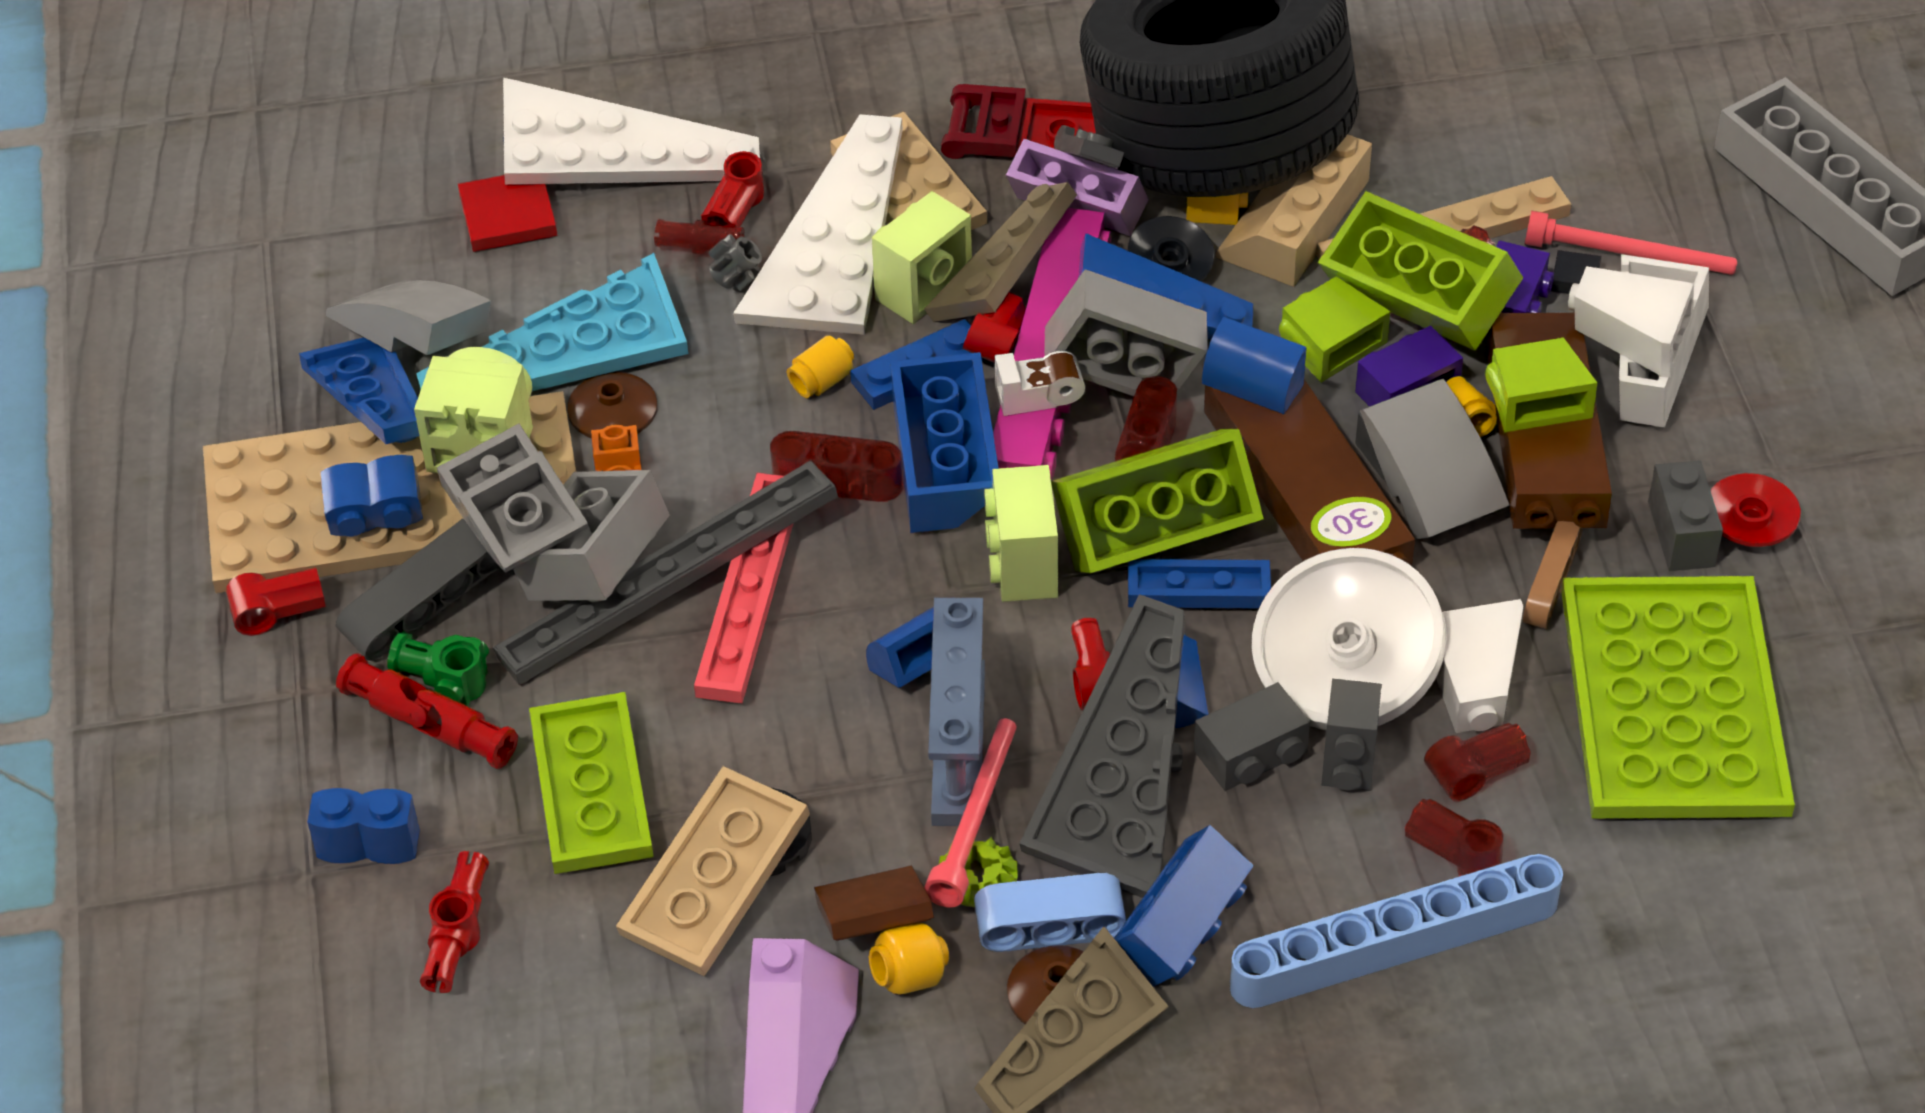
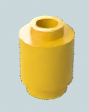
[786,335,854,398]

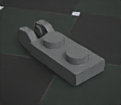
[1054,125,1124,169]

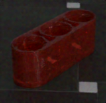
[1115,376,1177,461]
[770,431,903,502]

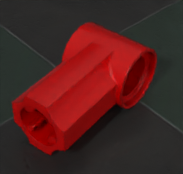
[701,151,765,238]
[963,293,1026,363]
[226,568,326,636]

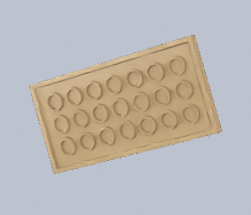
[203,391,576,593]

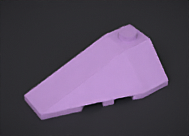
[743,938,859,1113]

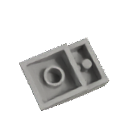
[326,280,491,355]
[1360,379,1509,539]
[437,423,589,573]

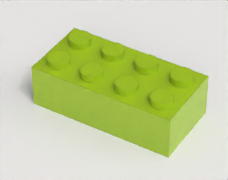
[1318,191,1524,351]
[1051,429,1264,573]

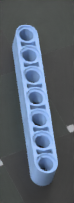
[1230,854,1563,1008]

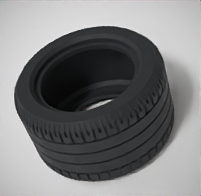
[1079,0,1359,197]

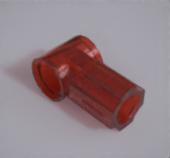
[1424,722,1531,801]
[1405,799,1503,876]

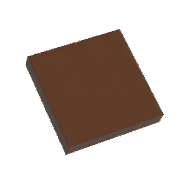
[814,865,934,941]

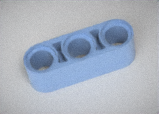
[974,873,1126,952]

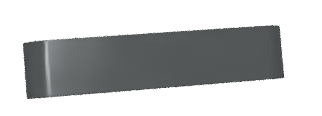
[336,518,500,661]

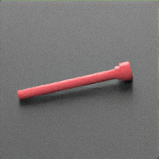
[1525,210,1737,275]
[924,718,1017,908]

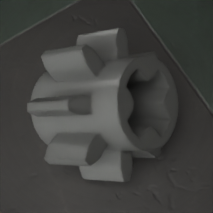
[708,234,762,291]

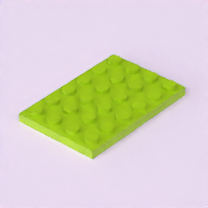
[1561,576,1795,819]

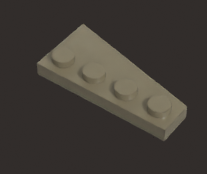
[924,182,1077,322]
[974,926,1169,1113]

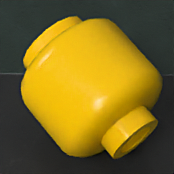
[869,922,949,995]

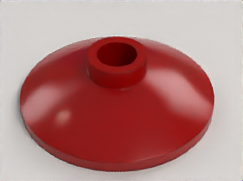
[1710,473,1801,547]

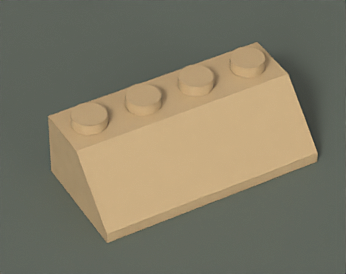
[1216,134,1372,287]

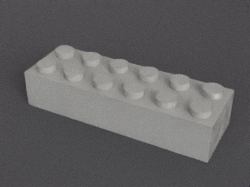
[1714,77,1925,296]

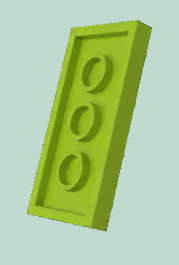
[529,692,654,874]

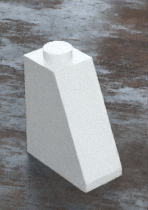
[1568,266,1694,377]
[1436,599,1523,733]

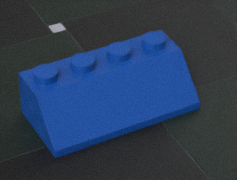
[890,352,999,533]

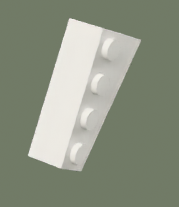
[1619,254,1709,428]

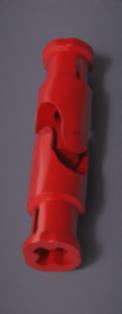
[336,653,518,769]

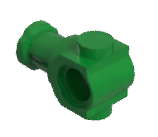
[387,632,489,706]

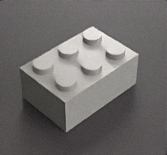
[1044,269,1208,407]
[513,470,670,602]

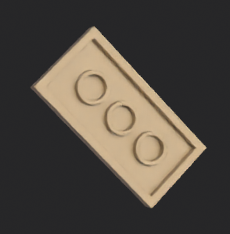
[830,112,987,230]
[616,766,810,977]

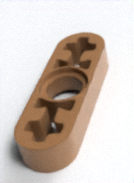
[1523,521,1583,629]

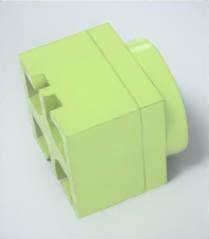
[414,347,533,473]

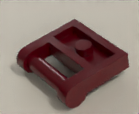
[941,84,1026,159]

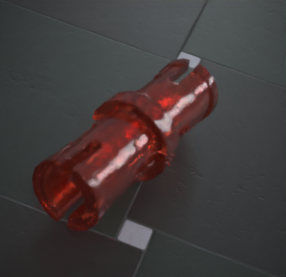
[654,219,745,254]

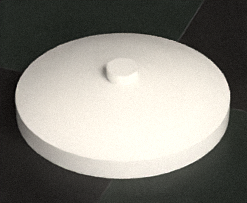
[1252,548,1446,730]

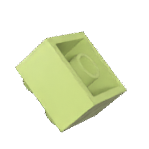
[872,191,972,324]
[984,465,1058,602]

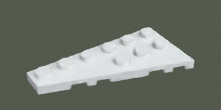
[503,77,760,185]
[733,114,903,335]

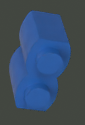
[320,455,423,537]
[307,788,420,864]

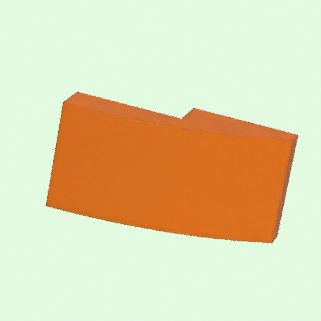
[591,425,641,471]

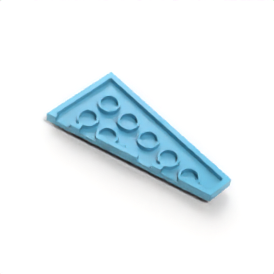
[416,253,688,391]

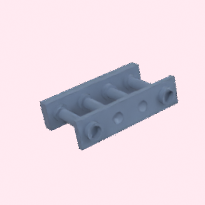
[928,598,985,826]

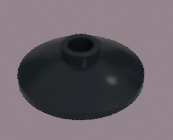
[1127,216,1215,282]

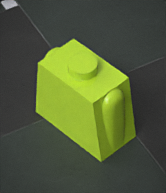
[1279,276,1391,383]
[1485,338,1597,433]

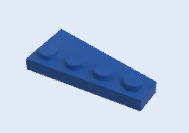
[1078,233,1253,340]
[299,337,419,444]

